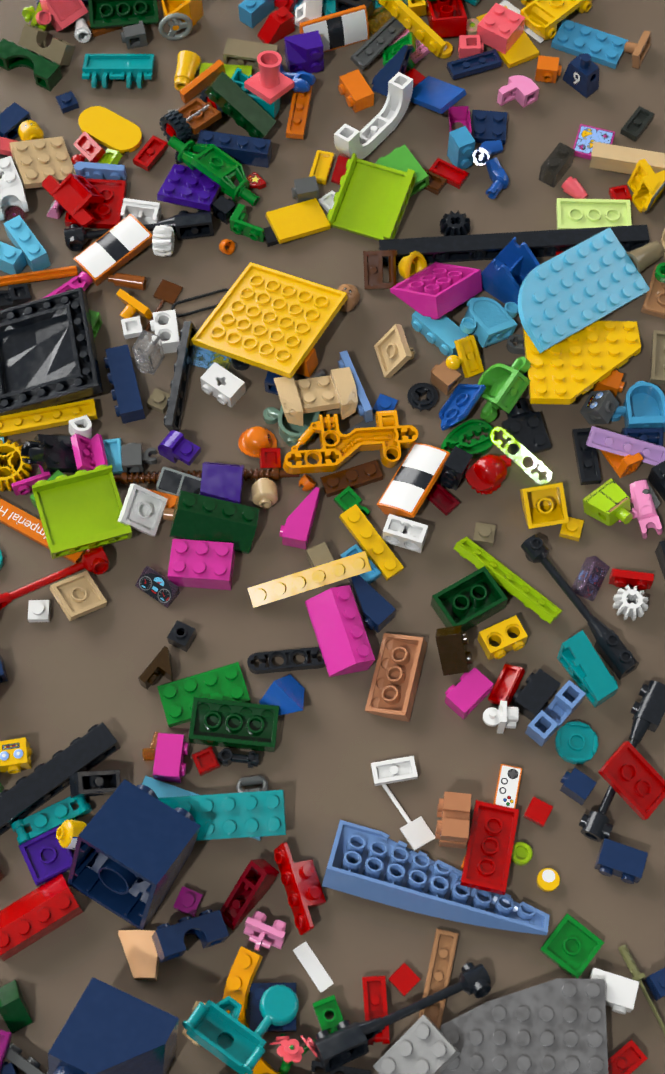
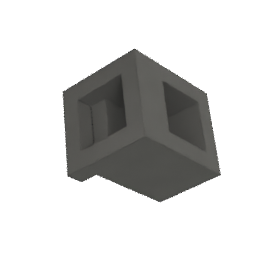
[120,21,148,50]

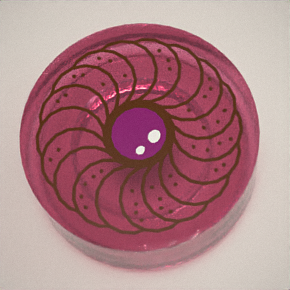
[5,207,25,221]

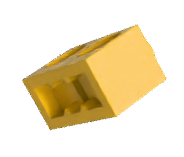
[477,615,528,660]

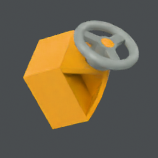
[159,0,204,40]

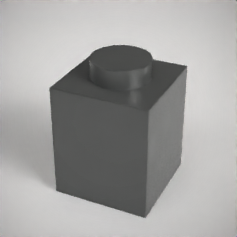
[291,176,319,203]

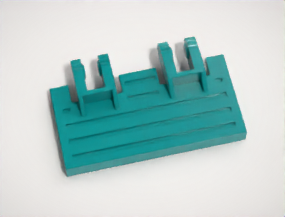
[82,54,155,88]

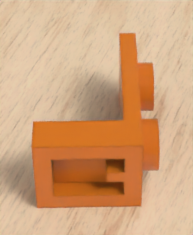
[599,449,643,478]

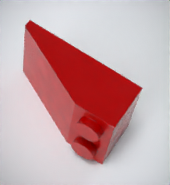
[425,0,467,38]

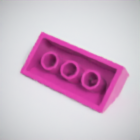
[305,585,375,677]

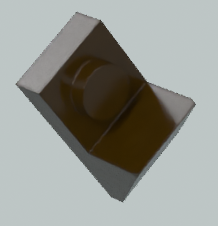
[138,646,173,689]

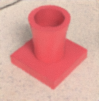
[244,50,294,105]

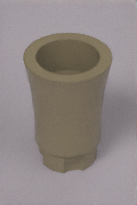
[626,240,665,273]

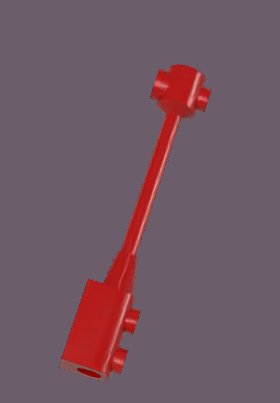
[0,546,110,610]

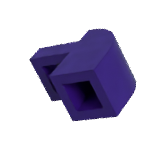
[158,430,201,466]

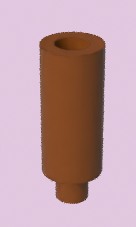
[108,272,147,290]

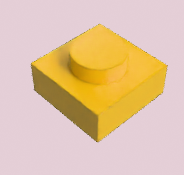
[559,517,584,542]

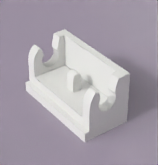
[120,198,162,225]

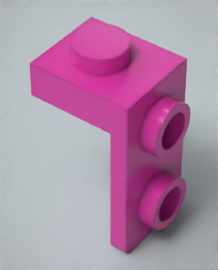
[11,465,51,496]

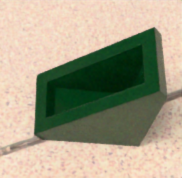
[0,980,34,1033]

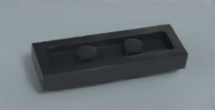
[572,428,601,485]

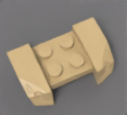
[274,367,358,426]

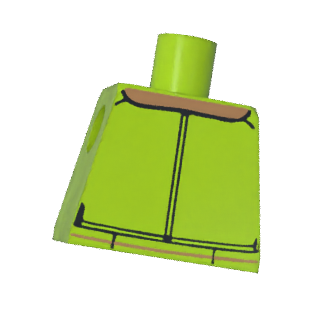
[583,479,633,526]

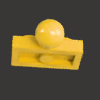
[446,335,484,378]

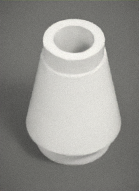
[74,18,91,43]

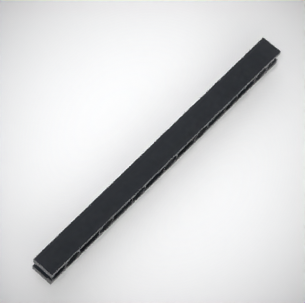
[379,225,650,266]

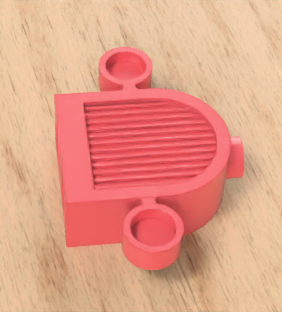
[36,0,89,32]

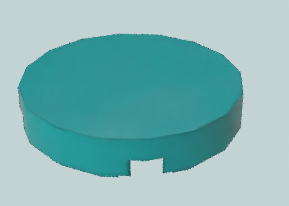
[555,721,599,764]

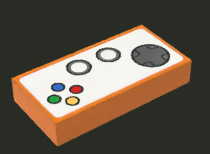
[493,764,522,809]

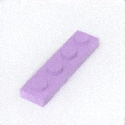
[586,426,665,466]

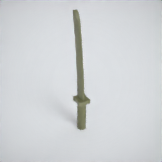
[618,945,665,1036]

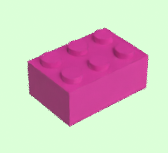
[167,539,235,590]

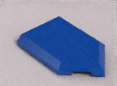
[439,384,486,431]

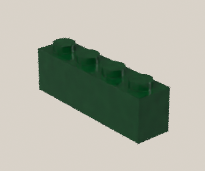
[204,71,276,139]

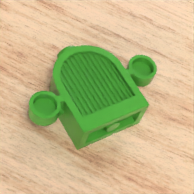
[478,357,531,423]

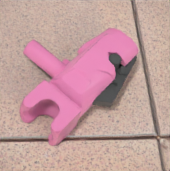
[619,480,663,539]

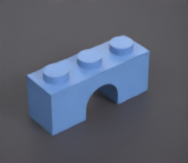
[525,680,586,747]

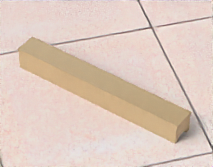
[589,142,665,174]

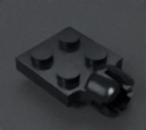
[501,398,552,460]
[21,434,79,473]

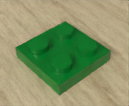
[539,913,605,979]

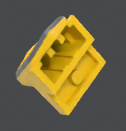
[627,158,665,213]

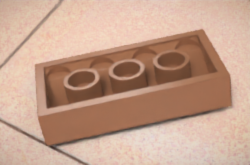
[365,633,427,722]

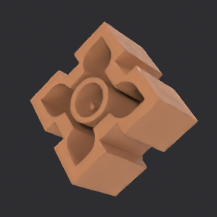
[435,791,471,849]

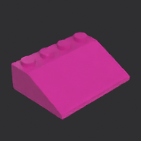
[390,262,483,319]

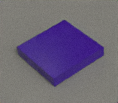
[19,826,73,887]

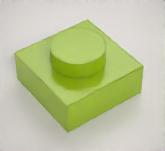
[98,148,123,165]

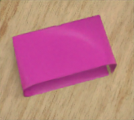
[448,106,472,134]

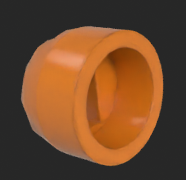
[219,239,235,255]
[299,474,316,491]

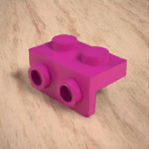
[70,433,108,471]

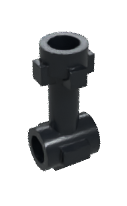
[218,748,259,768]

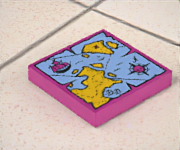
[572,124,615,160]

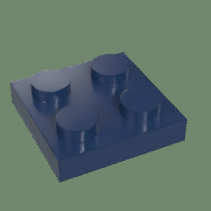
[471,110,508,145]
[250,983,296,1032]

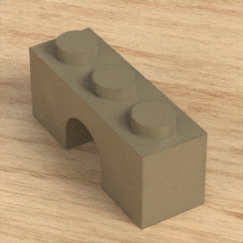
[18,24,76,67]

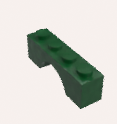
[0,38,62,92]

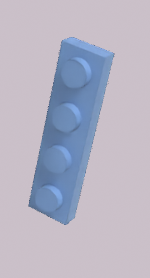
[338,350,373,423]

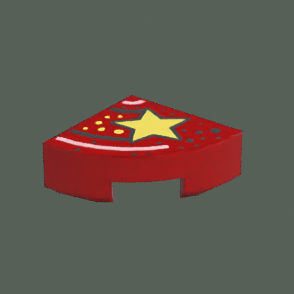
[246,172,266,190]

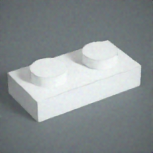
[371,756,418,786]

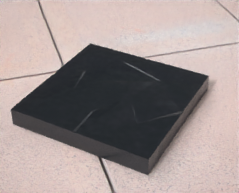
[0,287,103,416]

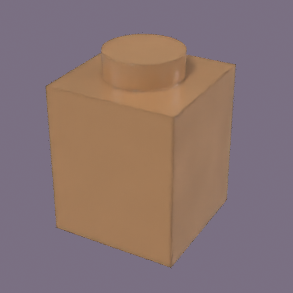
[430,360,462,396]

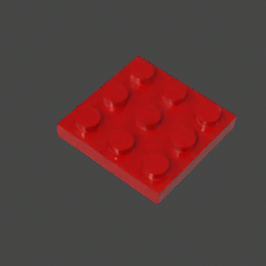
[65,178,127,229]

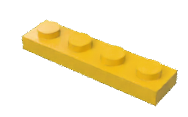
[339,504,404,581]

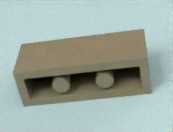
[223,38,279,71]

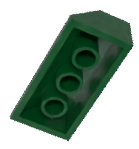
[169,490,260,554]

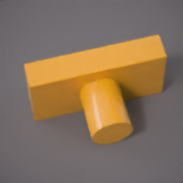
[116,288,153,321]

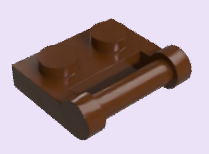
[363,250,398,289]

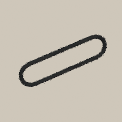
[171,288,229,317]

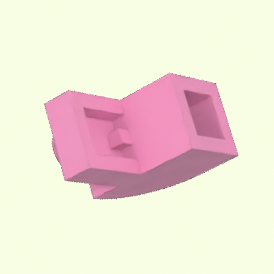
[497,75,539,108]

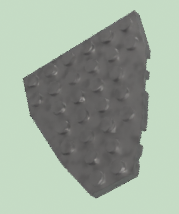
[441,978,608,1074]

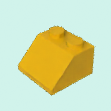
[520,482,569,529]

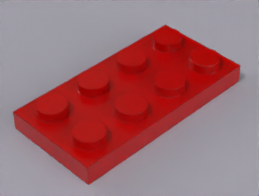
[460,800,519,895]

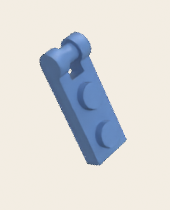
[74,162,127,180]

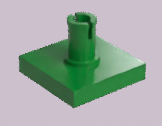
[383,32,416,71]

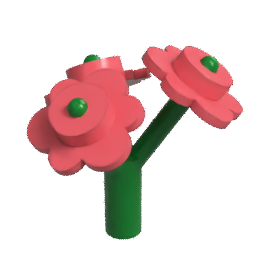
[270,1034,318,1074]

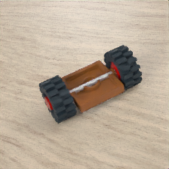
[159,86,226,142]

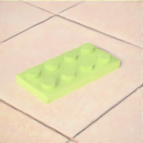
[556,198,632,230]

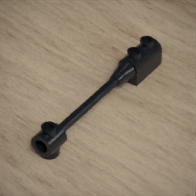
[64,209,214,251]
[521,534,639,680]
[579,681,665,842]
[313,962,491,1073]

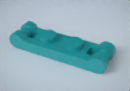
[11,796,92,845]

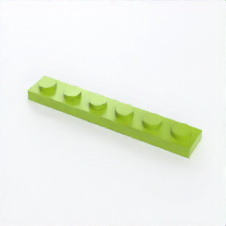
[453,536,562,624]

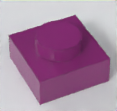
[173,886,204,917]

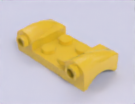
[520,0,592,40]

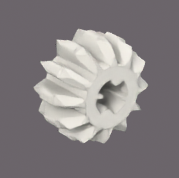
[152,225,175,257]
[613,585,648,621]

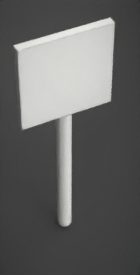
[382,784,435,851]

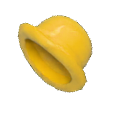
[398,251,427,279]

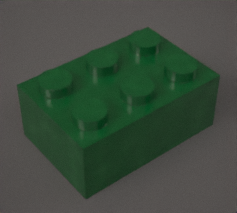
[431,566,508,632]

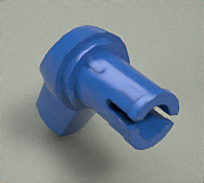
[473,140,503,166]
[485,157,509,199]

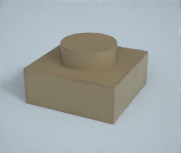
[146,388,170,414]
[473,522,496,547]

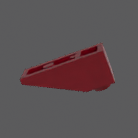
[220,859,279,930]

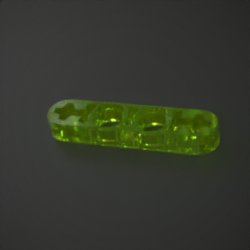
[489,427,552,485]

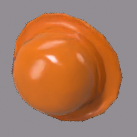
[238,426,277,458]

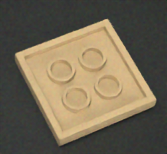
[9,137,76,189]

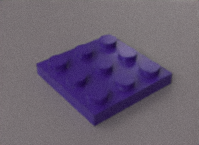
[157,164,221,211]

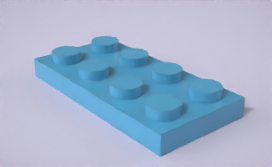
[551,19,628,69]

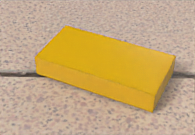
[309,150,335,185]

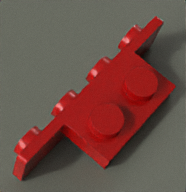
[274,842,326,935]

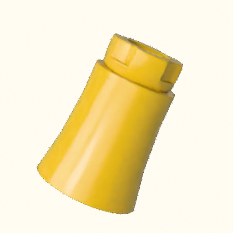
[174,50,201,91]

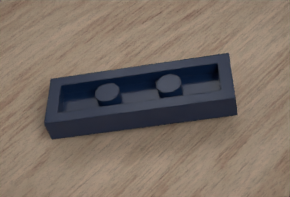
[447,49,502,80]

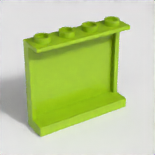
[327,153,417,241]
[32,465,132,559]

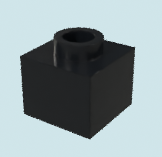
[212,195,236,225]
[167,620,197,652]

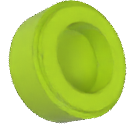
[511,842,533,866]

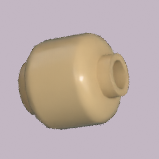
[251,478,278,509]

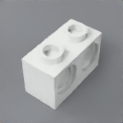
[150,309,180,355]
[382,514,428,553]

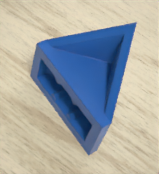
[259,674,305,716]

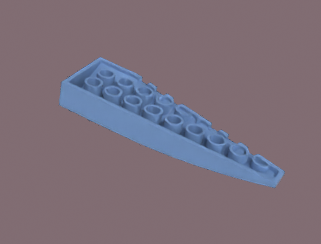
[322,820,550,935]

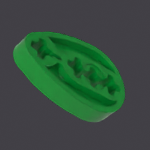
[441,419,495,459]

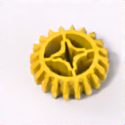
[0,439,33,492]

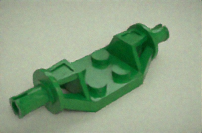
[168,136,260,207]

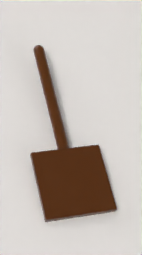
[144,279,183,333]

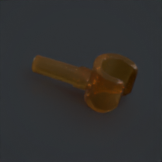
[142,732,159,761]

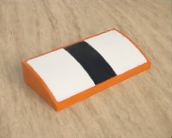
[299,4,369,52]
[73,214,153,286]
[377,442,451,518]

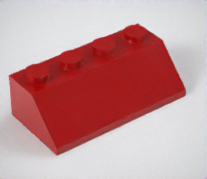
[0,873,83,961]

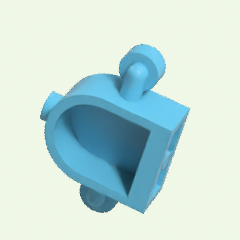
[459,297,518,348]

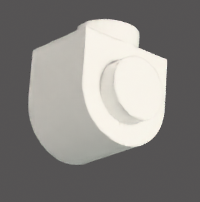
[68,415,92,439]

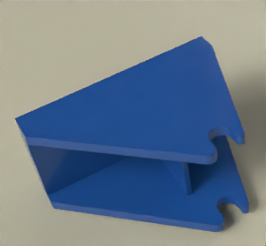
[481,237,540,313]

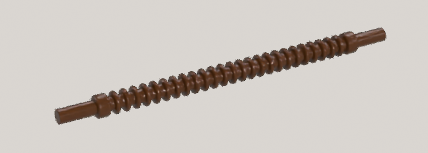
[113,468,300,485]

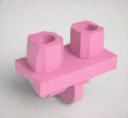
[244,911,286,952]

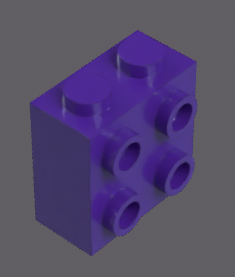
[200,462,245,504]

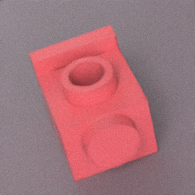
[458,35,484,59]

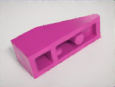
[279,487,320,550]

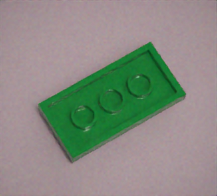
[157,662,251,728]

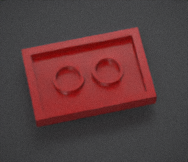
[598,741,665,820]

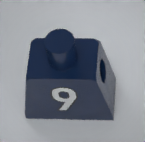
[562,53,599,98]

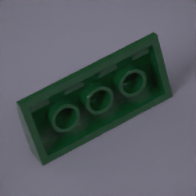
[88,0,159,29]
[188,697,279,752]

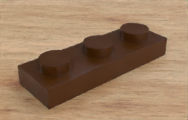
[320,460,383,498]

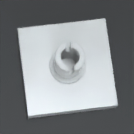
[117,484,168,536]

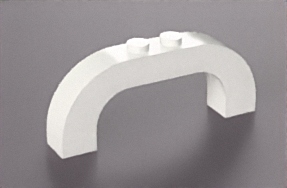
[334,72,413,159]

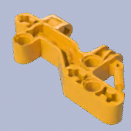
[283,410,418,474]

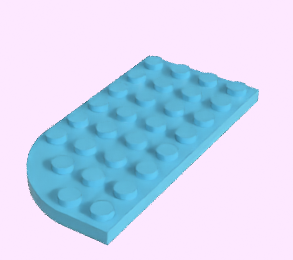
[518,227,650,353]

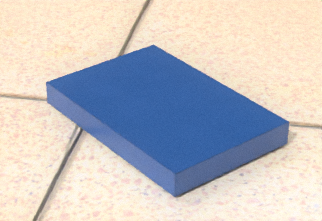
[410,76,466,114]

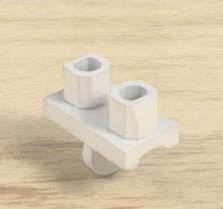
[483,701,519,734]

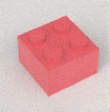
[477,3,526,54]

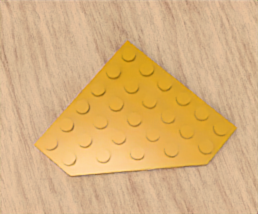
[522,321,641,405]

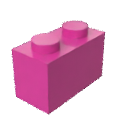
[445,667,494,720]
[153,733,189,783]

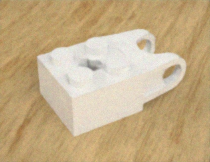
[0,156,29,221]

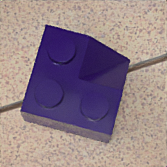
[284,30,324,73]

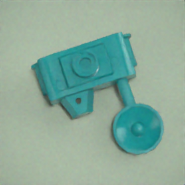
[182,985,299,1074]

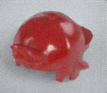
[465,454,512,495]

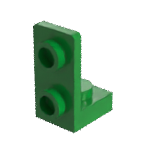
[229,203,265,242]

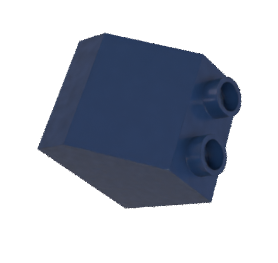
[67,779,201,930]
[48,977,179,1074]

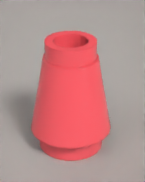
[561,176,588,199]

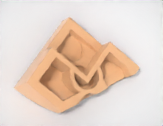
[118,930,159,981]

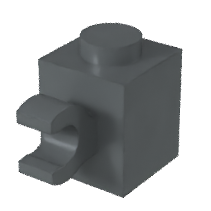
[121,443,157,474]

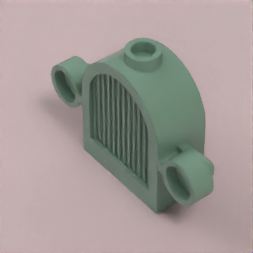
[263,405,334,447]

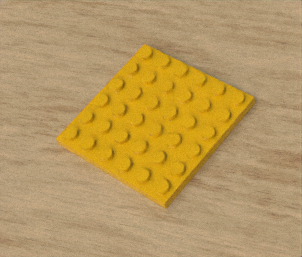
[191,262,348,379]

